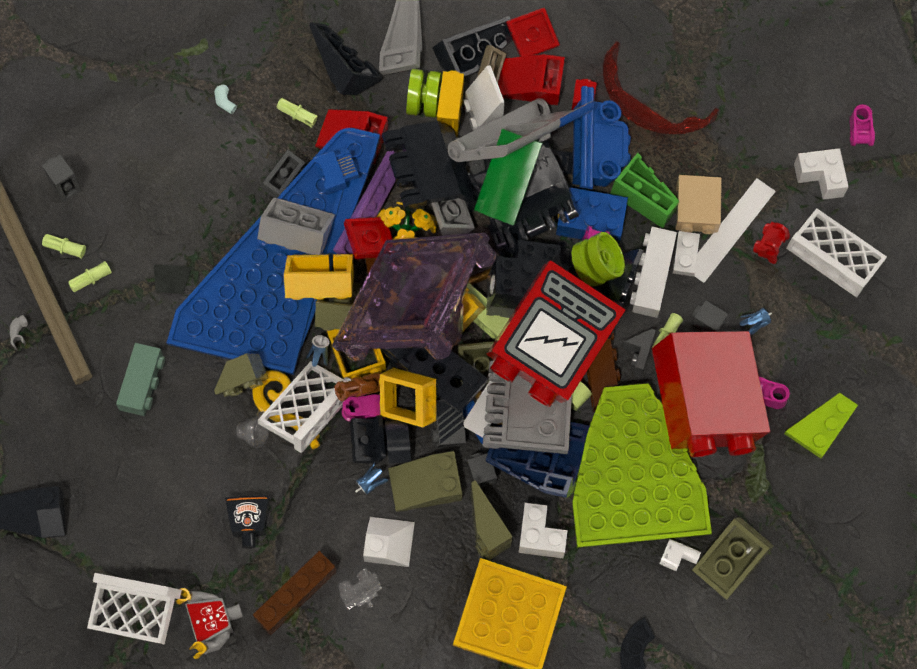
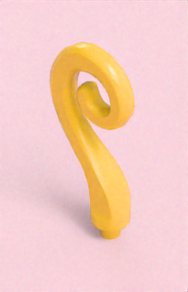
[252,370,320,449]

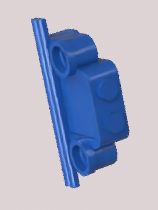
[573,86,631,189]

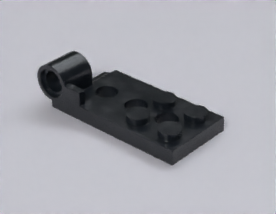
[382,328,488,414]

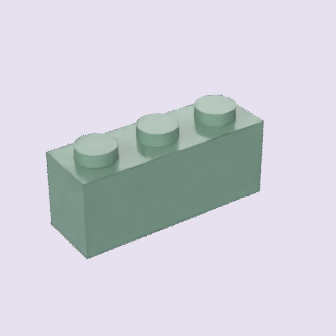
[116,343,165,416]

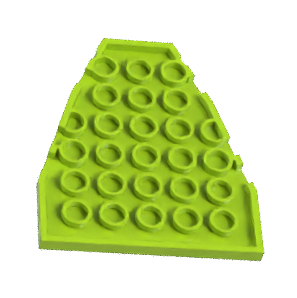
[572,383,712,548]

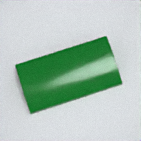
[474,128,543,226]

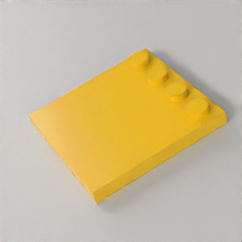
[452,558,567,669]

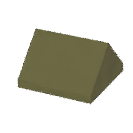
[458,341,495,386]

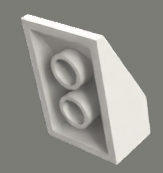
[463,65,504,130]

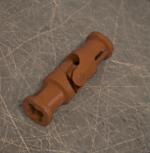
[335,369,399,401]

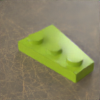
[784,393,858,458]

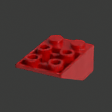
[498,54,565,106]
[315,109,388,164]

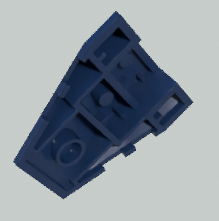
[486,422,590,498]

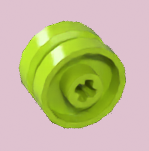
[406,69,441,118]
[571,232,625,287]

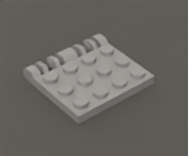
[483,361,572,454]

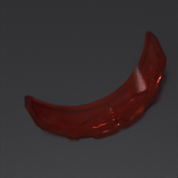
[603,41,719,134]

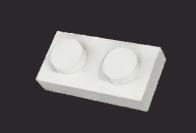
[673,231,700,276]

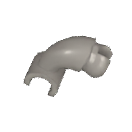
[10,315,28,350]

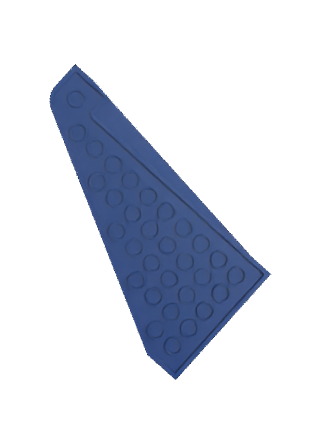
[167,128,380,375]

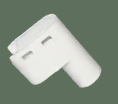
[660,539,701,571]

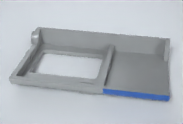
[448,98,594,162]

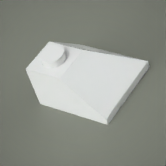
[363,517,415,567]

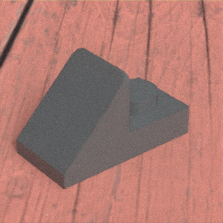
[623,329,656,376]

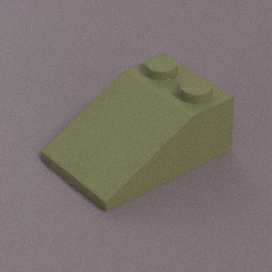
[315,282,371,333]
[388,451,462,512]
[471,480,512,561]
[692,517,774,600]

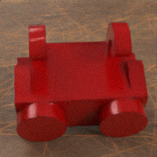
[753,222,790,264]

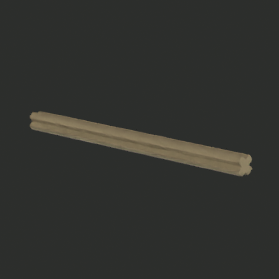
[0,180,92,385]

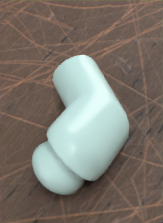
[214,85,237,114]

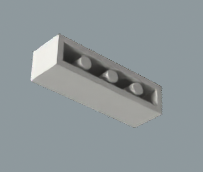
[630,227,677,318]

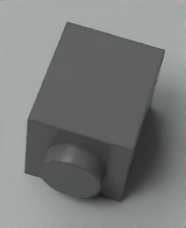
[692,301,728,332]
[467,453,497,488]

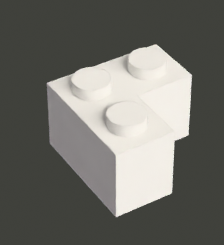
[794,148,848,200]
[519,503,567,558]

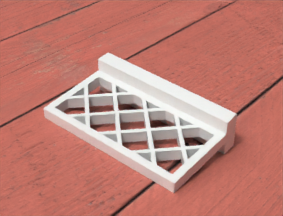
[786,209,887,298]
[258,361,351,453]
[87,573,181,644]

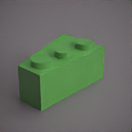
[610,153,679,228]

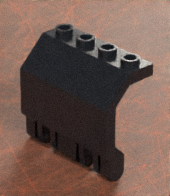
[382,121,478,212]
[470,141,579,252]

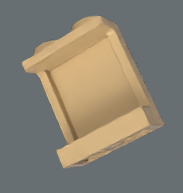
[675,175,721,234]

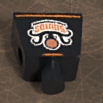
[225,495,270,549]

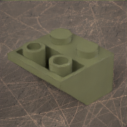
[214,353,268,397]

